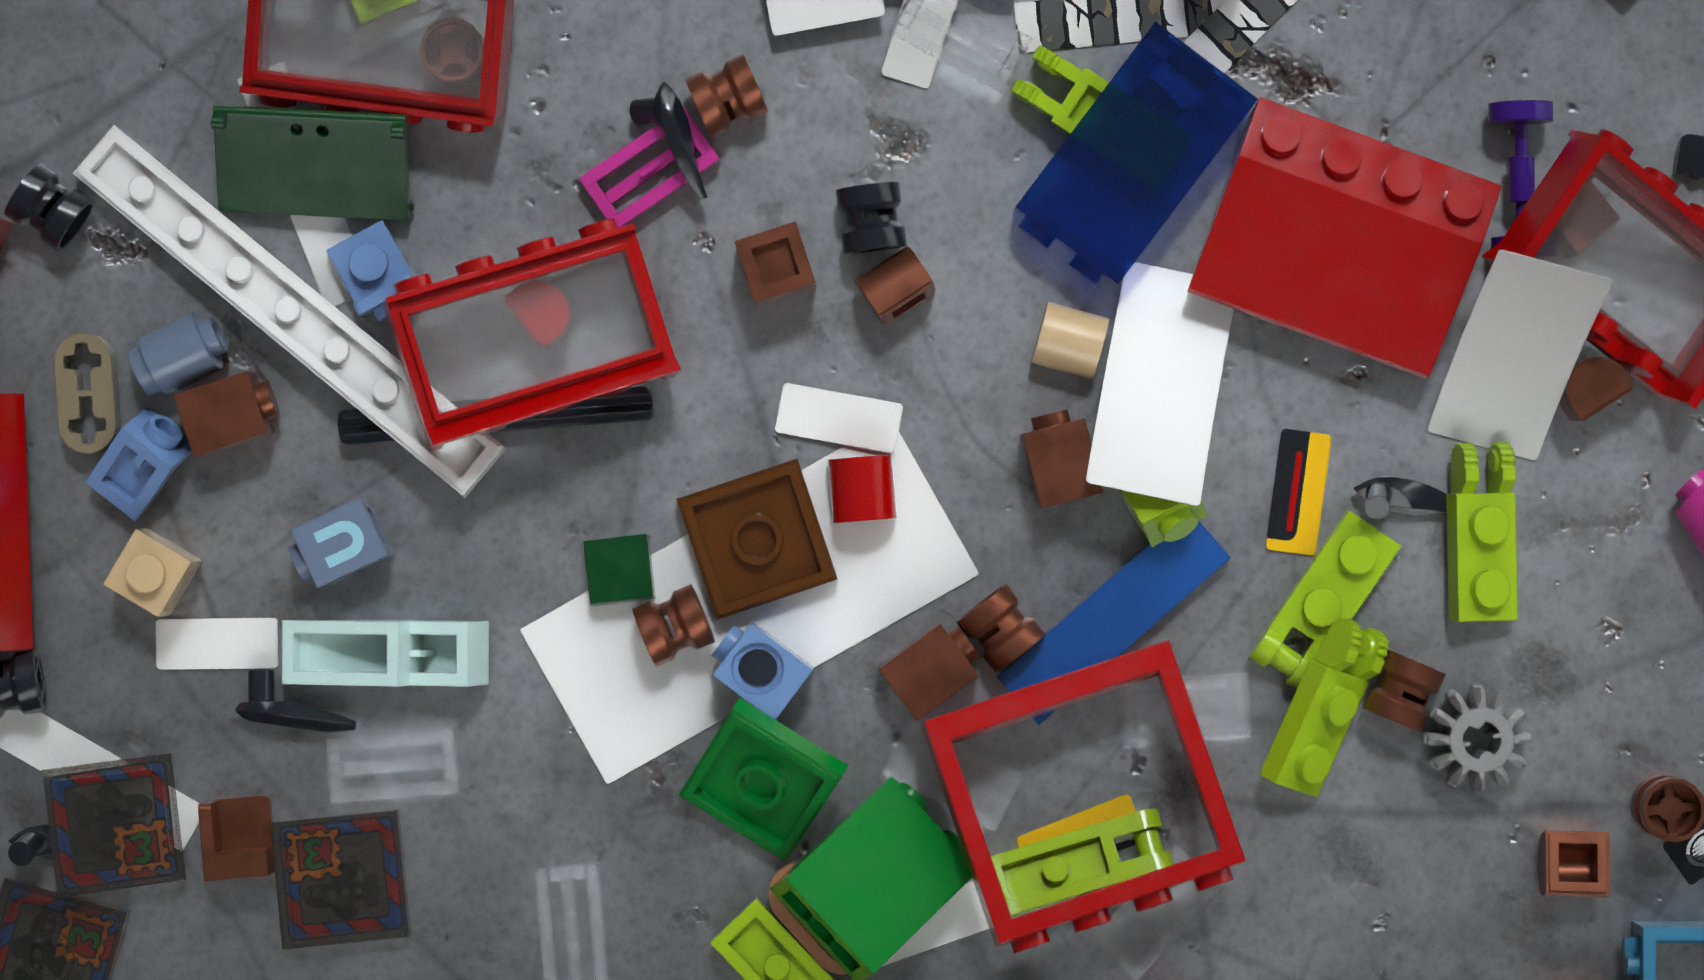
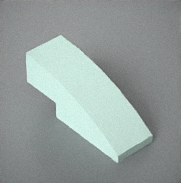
[282,620,489,687]

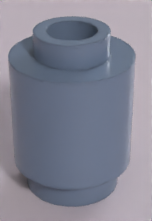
[127,311,229,396]

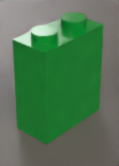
[769,776,972,980]

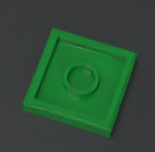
[678,697,848,862]

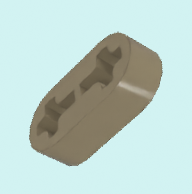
[54,333,121,454]

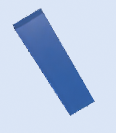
[996,521,1231,725]

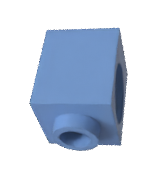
[711,621,813,720]

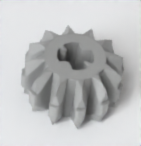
[1422,684,1533,793]

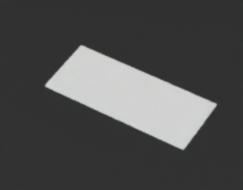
[520,432,979,784]

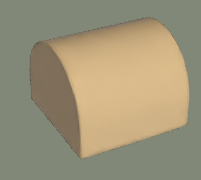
[1030,302,1109,380]

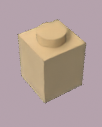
[103,528,203,617]

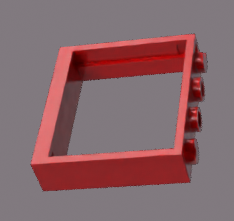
[921,640,1246,954]

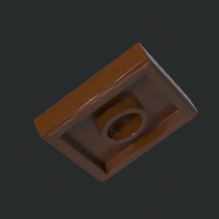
[676,459,838,620]

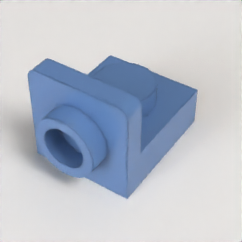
[326,220,415,322]
[85,408,192,521]

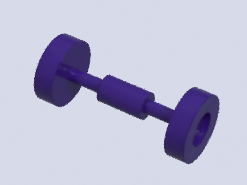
[1488,100,1556,257]

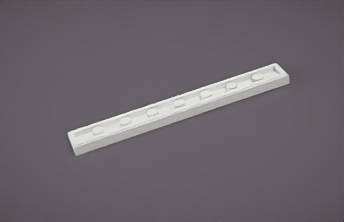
[73,125,506,498]

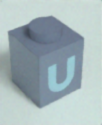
[288,497,394,588]

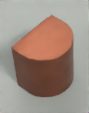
[855,246,936,325]
[1559,357,1635,422]
[1538,830,1610,898]

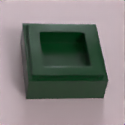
[583,534,656,606]

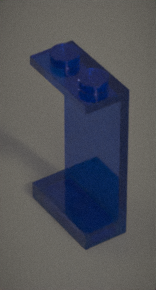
[1014,21,1258,288]

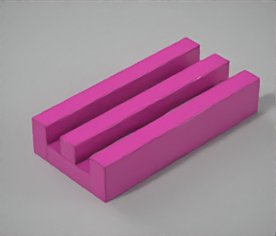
[579,106,721,228]

